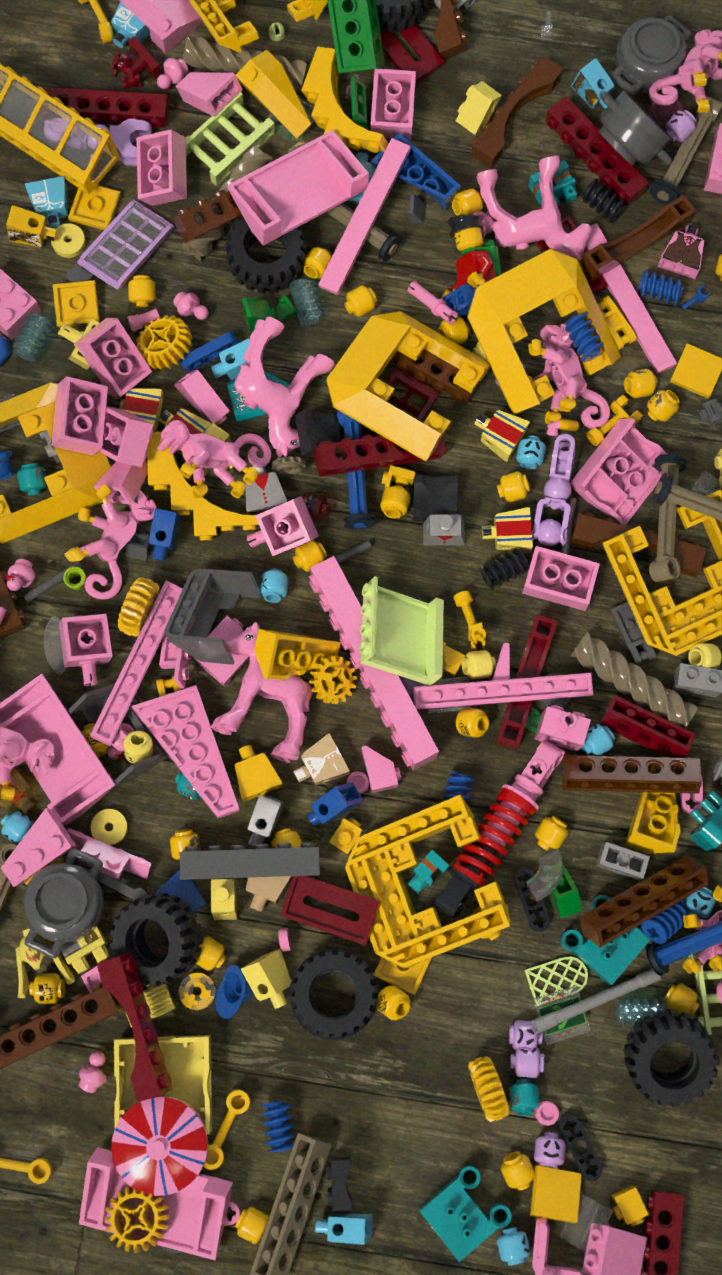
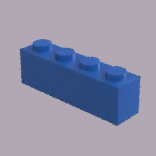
[371,133,460,210]

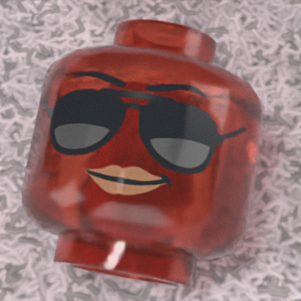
[302,492,330,522]

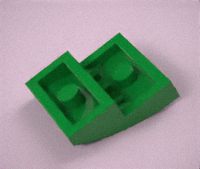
[351,76,370,131]

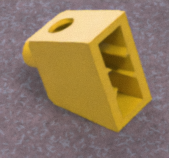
[235,745,283,802]

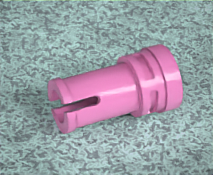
[127,308,159,333]

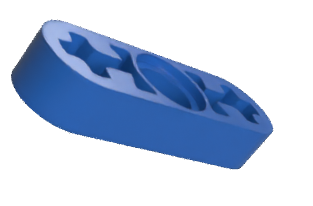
[180,332,239,372]

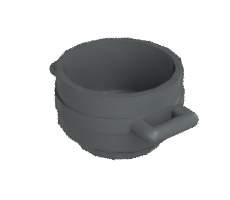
[610,15,691,96]
[599,90,672,165]
[23,848,105,959]

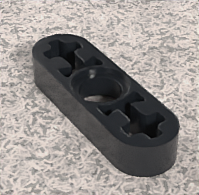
[514,867,550,932]
[558,1114,603,1181]

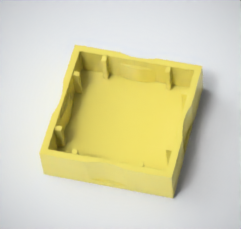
[114,1035,212,1135]

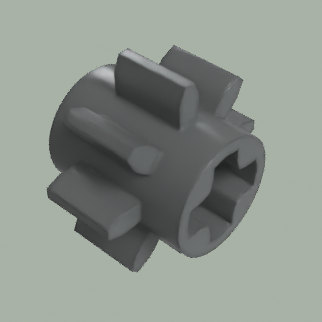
[699,399,722,425]

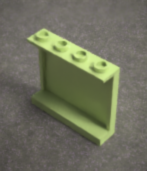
[359,576,444,686]

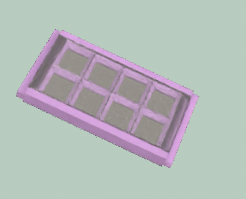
[77,200,174,290]

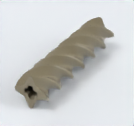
[182,36,308,91]
[182,145,273,261]
[571,631,699,728]

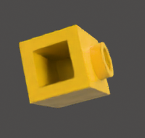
[611,1185,649,1226]

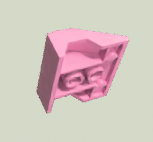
[570,418,667,526]

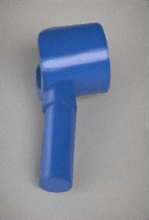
[682,286,710,310]

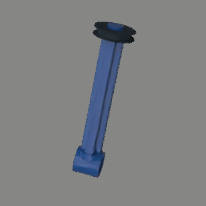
[337,410,376,529]
[645,922,722,976]

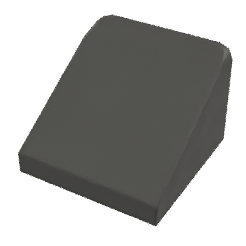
[408,194,426,224]
[126,532,151,561]

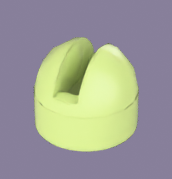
[269,22,285,41]

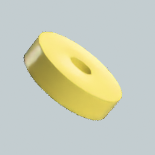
[51,223,86,258]
[91,809,128,846]

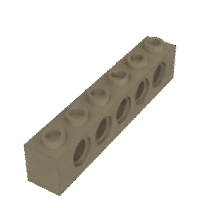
[250,1133,332,1275]

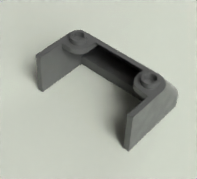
[164,569,262,665]
[67,684,169,787]

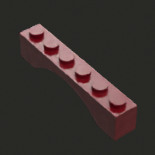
[495,614,557,751]
[96,952,173,1102]

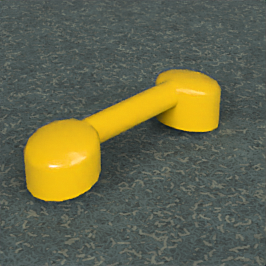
[78,0,113,45]
[203,1089,250,1170]
[0,1158,52,1184]

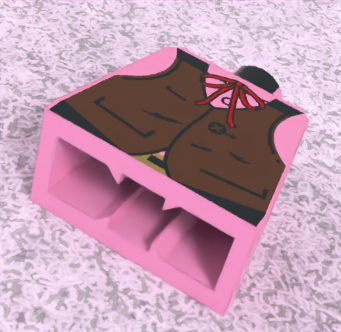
[657,225,704,279]

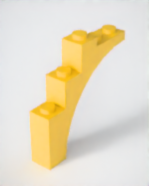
[301,47,388,153]
[147,432,259,541]

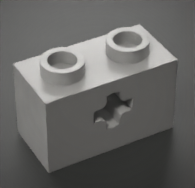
[673,663,722,697]
[596,842,650,881]

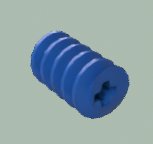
[637,270,684,307]
[564,312,604,363]
[443,772,475,809]
[641,900,688,944]
[261,1101,294,1152]

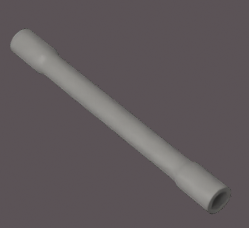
[532,969,661,1034]

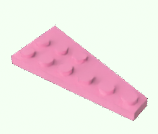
[132,686,239,818]

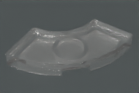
[43,615,68,676]
[526,849,564,902]

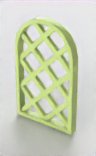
[524,957,588,1006]

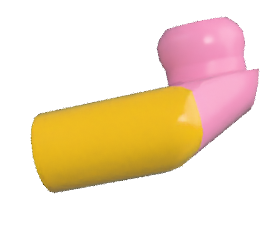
[547,419,579,436]

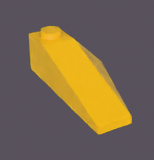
[236,50,312,139]
[254,629,341,680]
[625,772,680,854]

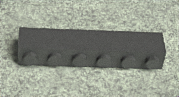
[180,843,320,880]

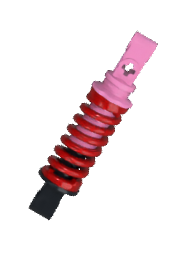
[434,740,565,919]

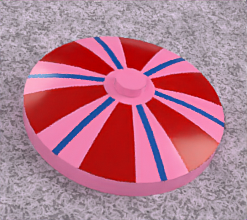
[112,1096,208,1196]

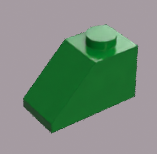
[242,298,277,334]
[542,863,582,918]

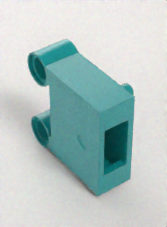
[688,791,722,852]
[559,895,651,986]
[419,1165,511,1262]

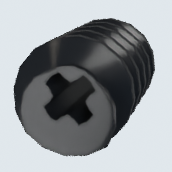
[581,178,627,224]
[479,547,529,590]

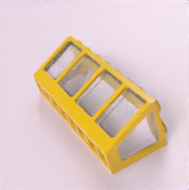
[0,63,120,195]

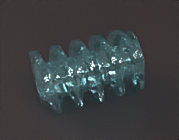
[289,279,325,327]
[12,313,52,362]
[616,997,666,1029]

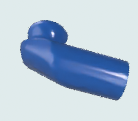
[0,336,11,367]

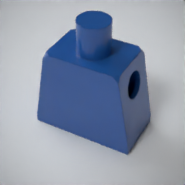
[149,508,182,562]
[308,782,364,826]
[156,870,208,912]

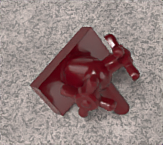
[110,36,161,89]

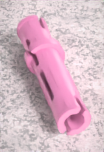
[408,281,458,324]

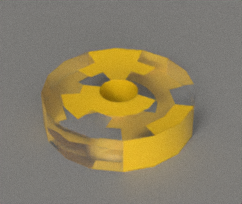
[179,973,216,1010]

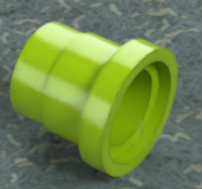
[63,567,86,590]

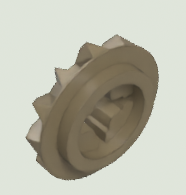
[272,456,306,475]

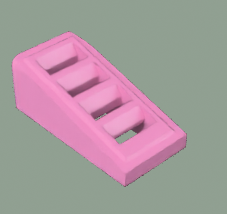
[492,643,510,681]

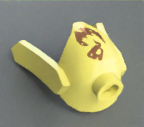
[16,928,75,998]

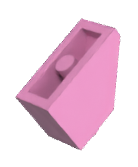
[361,746,401,793]

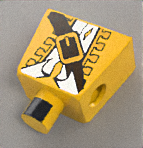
[6,205,58,247]

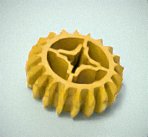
[136,315,193,370]
[118,577,159,637]
[468,1056,509,1122]
[104,1186,170,1253]

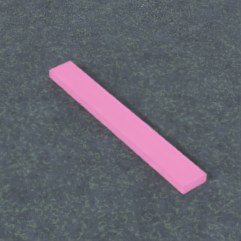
[318,138,411,295]
[586,223,677,375]
[90,580,183,746]
[413,673,593,710]

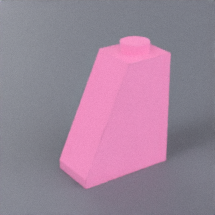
[176,72,243,117]
[174,370,229,425]
[94,459,148,504]

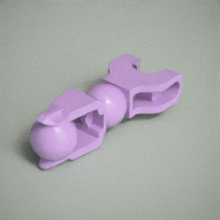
[44,118,152,166]
[532,434,575,546]

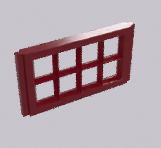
[361,368,440,469]

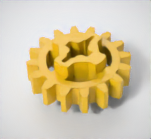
[309,656,357,704]

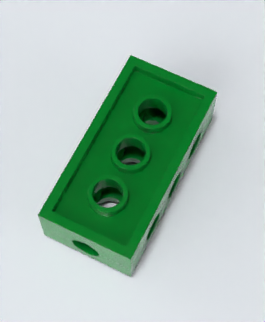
[328,0,385,73]

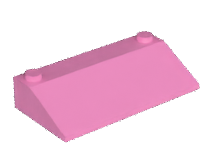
[119,0,203,54]
[227,130,369,246]
[0,674,116,825]
[79,1147,233,1260]

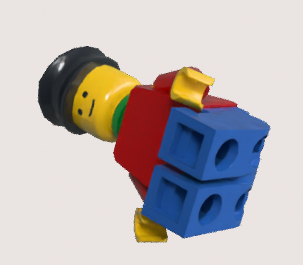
[441,215,502,317]

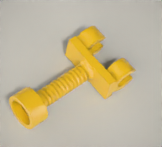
[586,394,643,446]
[453,591,486,651]

